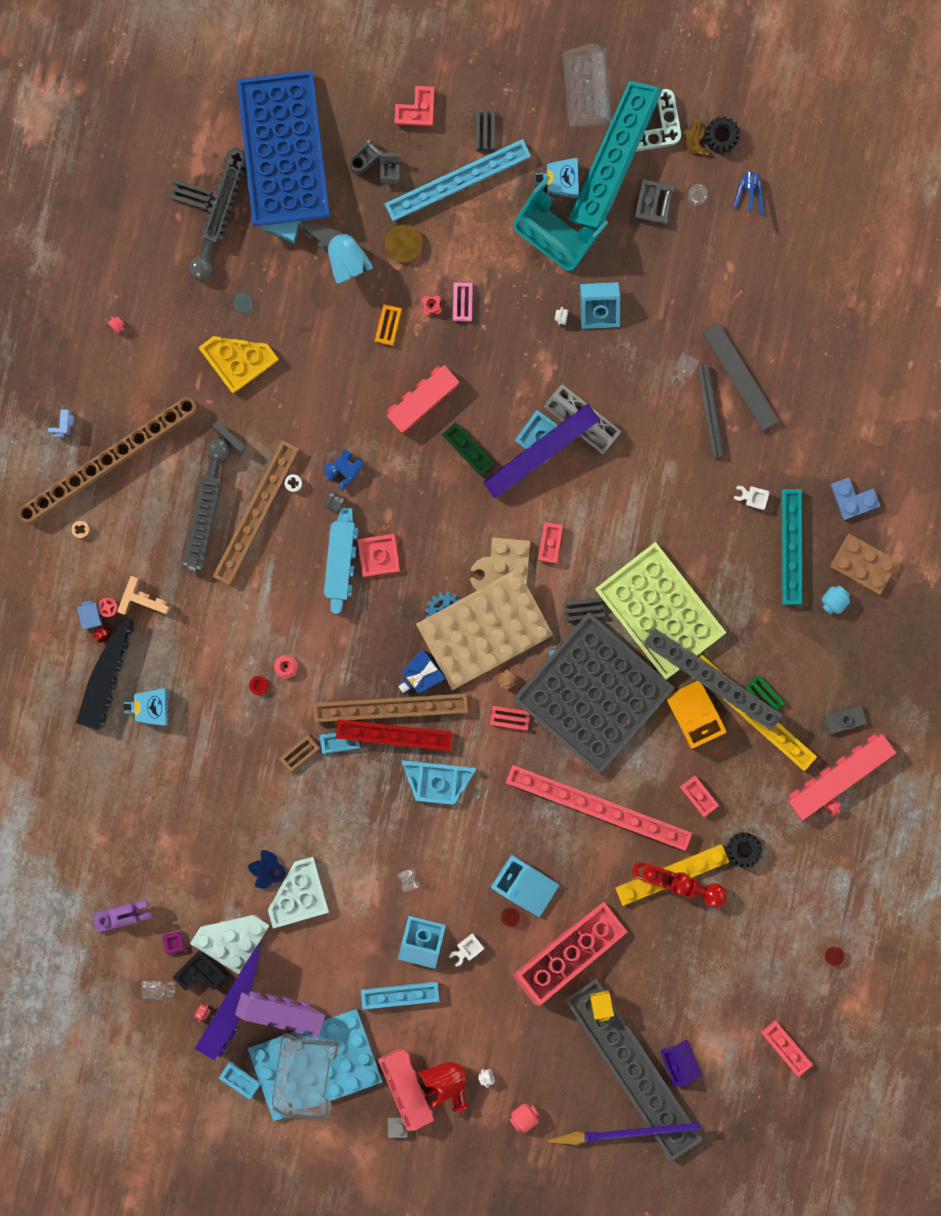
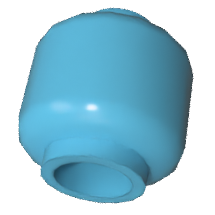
[822,586,850,614]

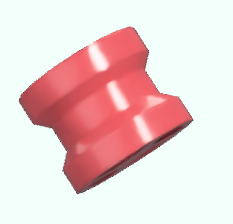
[98,598,119,617]

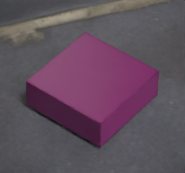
[162,931,186,954]

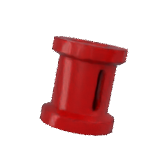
[451,1088,469,1112]

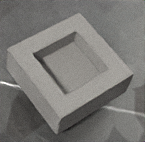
[388,1117,408,1138]

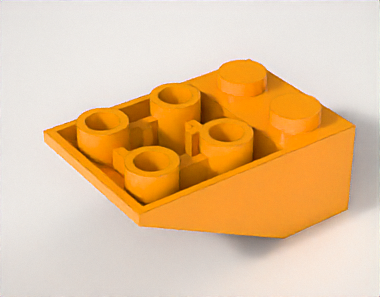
[666,681,726,749]

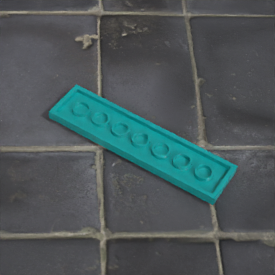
[568,81,662,229]

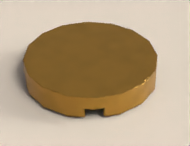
[385,225,423,263]

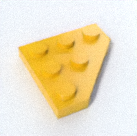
[198,336,279,394]

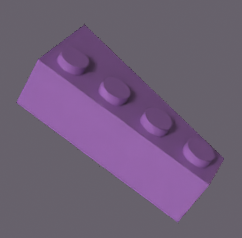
[235,991,325,1037]

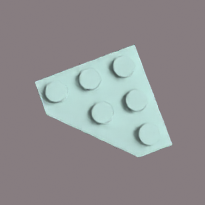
[268,857,329,928]
[190,914,270,974]

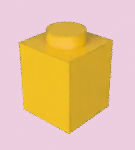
[590,990,614,1022]

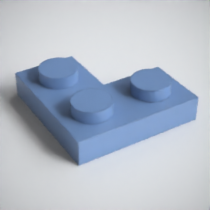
[830,477,880,520]

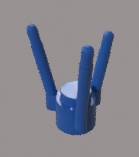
[733,172,764,215]

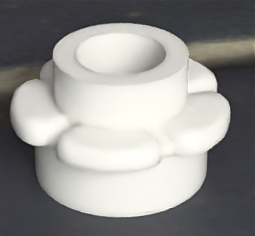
[555,307,569,325]
[479,1069,495,1088]

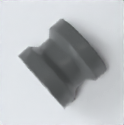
[324,491,346,514]

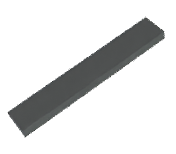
[703,324,779,431]

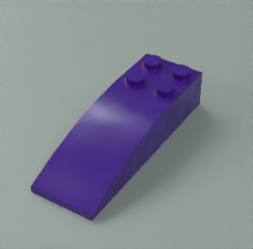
[195,944,262,1061]

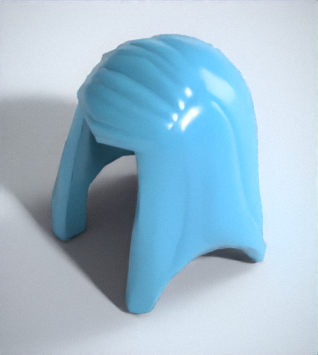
[328,234,373,284]

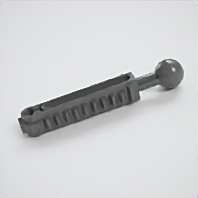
[188,147,246,280]
[183,437,230,573]

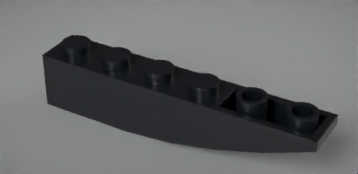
[76,617,134,730]

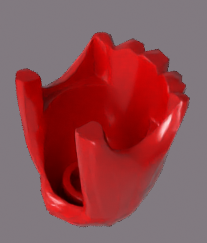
[418,1062,467,1108]

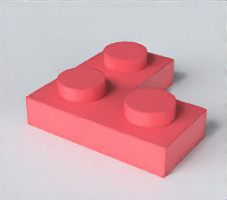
[394,86,434,126]

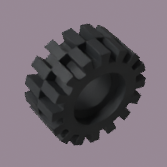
[704,116,740,154]
[726,832,763,868]

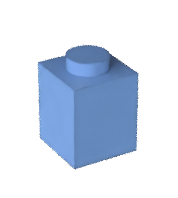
[77,600,104,630]

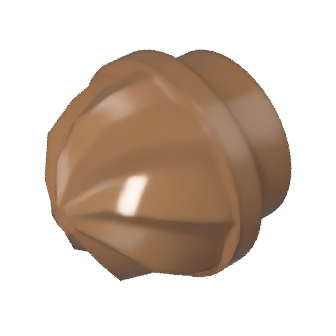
[498,669,518,689]

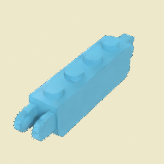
[324,508,358,614]

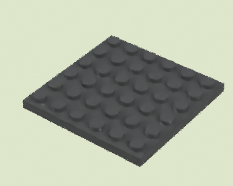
[513,612,675,775]

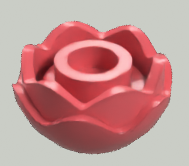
[274,655,298,679]

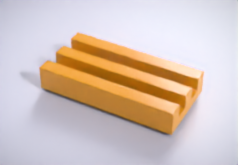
[375,304,402,346]

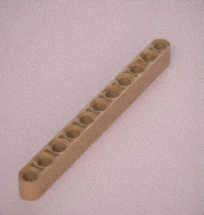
[18,398,197,523]

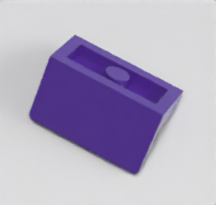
[660,1040,701,1087]

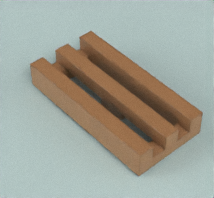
[278,734,321,773]

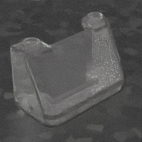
[272,1033,340,1120]

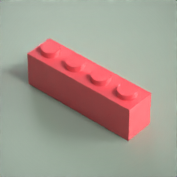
[387,365,460,434]
[378,1049,434,1131]

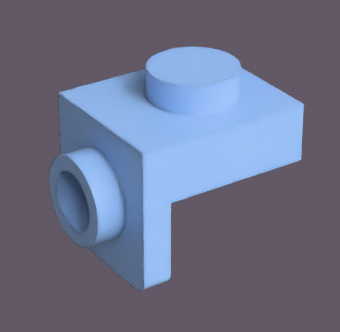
[48,409,74,438]

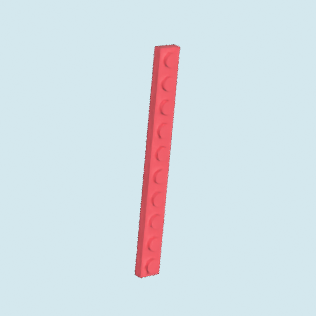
[506,765,692,851]

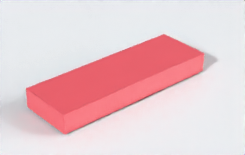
[761,1020,813,1077]

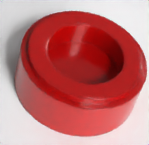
[249,676,269,695]

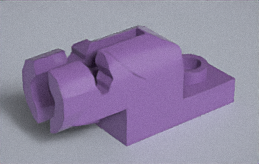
[92,899,152,933]

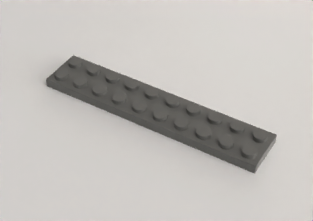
[564,978,703,1161]

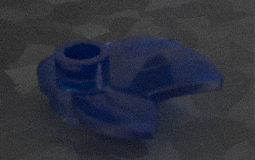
[248,850,286,889]

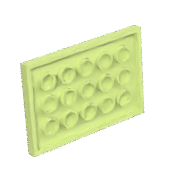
[595,542,726,680]

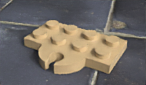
[470,538,530,590]

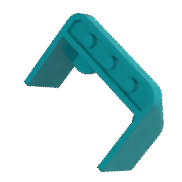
[513,176,608,271]

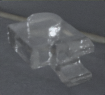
[141,980,176,1000]

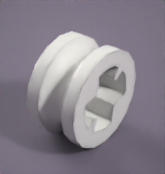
[285,474,302,492]

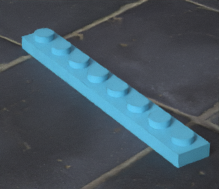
[385,139,531,222]

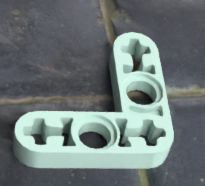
[636,89,681,152]

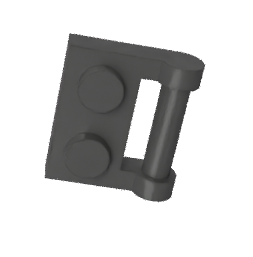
[635,179,676,225]

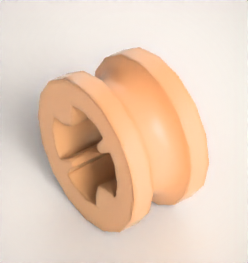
[71,521,90,538]

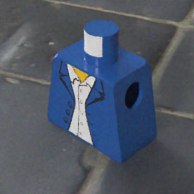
[397,650,445,694]

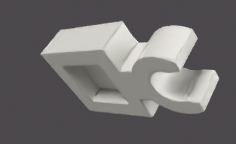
[733,486,770,510]
[449,933,484,966]

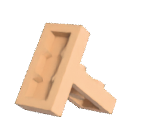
[117,576,171,615]

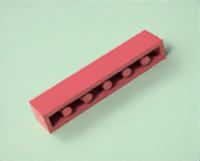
[786,733,896,820]

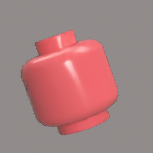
[510,1103,540,1133]

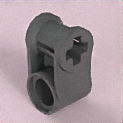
[349,139,384,175]

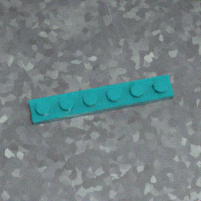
[781,489,802,605]

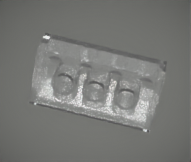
[562,43,612,128]

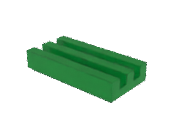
[745,675,785,711]

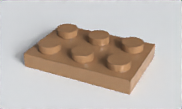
[829,533,899,595]

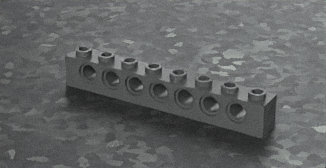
[642,627,782,731]

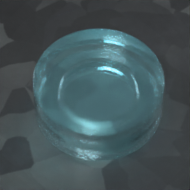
[233,293,253,313]

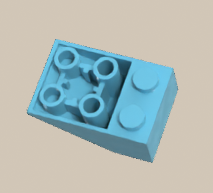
[491,853,560,917]

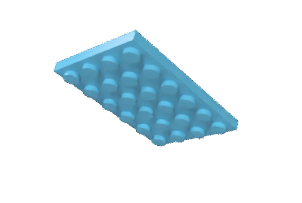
[248,1008,383,1121]

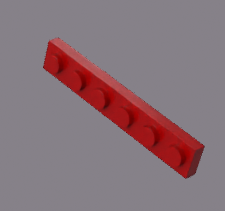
[336,719,452,751]

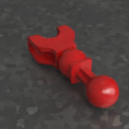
[632,862,727,908]

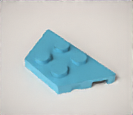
[402,760,476,805]

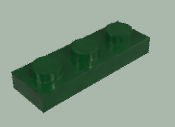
[442,422,495,477]

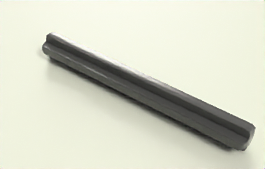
[698,364,724,458]

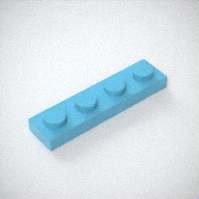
[361,981,439,1010]

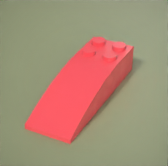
[512,902,627,1005]

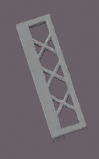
[544,384,622,454]

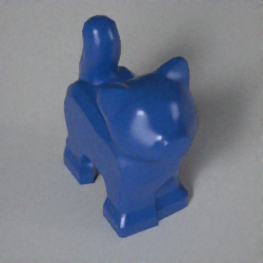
[323,449,364,490]

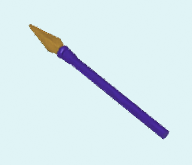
[547,1122,700,1145]

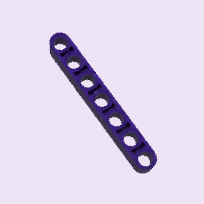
[483,404,600,498]

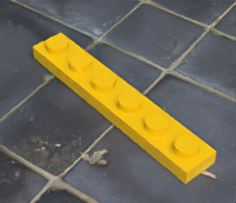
[615,844,729,906]

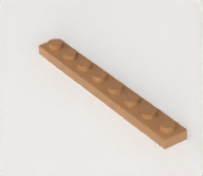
[212,440,299,585]
[313,693,468,722]

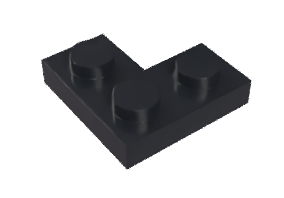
[172,950,227,991]

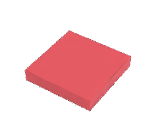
[357,534,400,577]

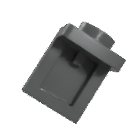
[380,152,400,184]

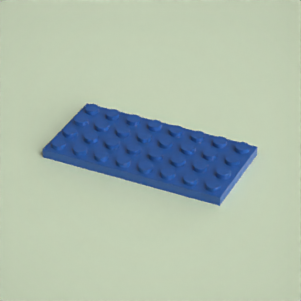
[237,70,330,227]

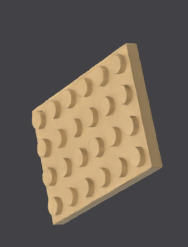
[416,569,553,690]

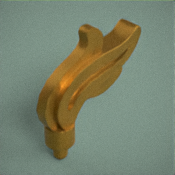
[683,118,710,155]

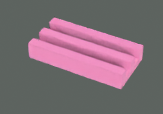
[453,282,473,322]

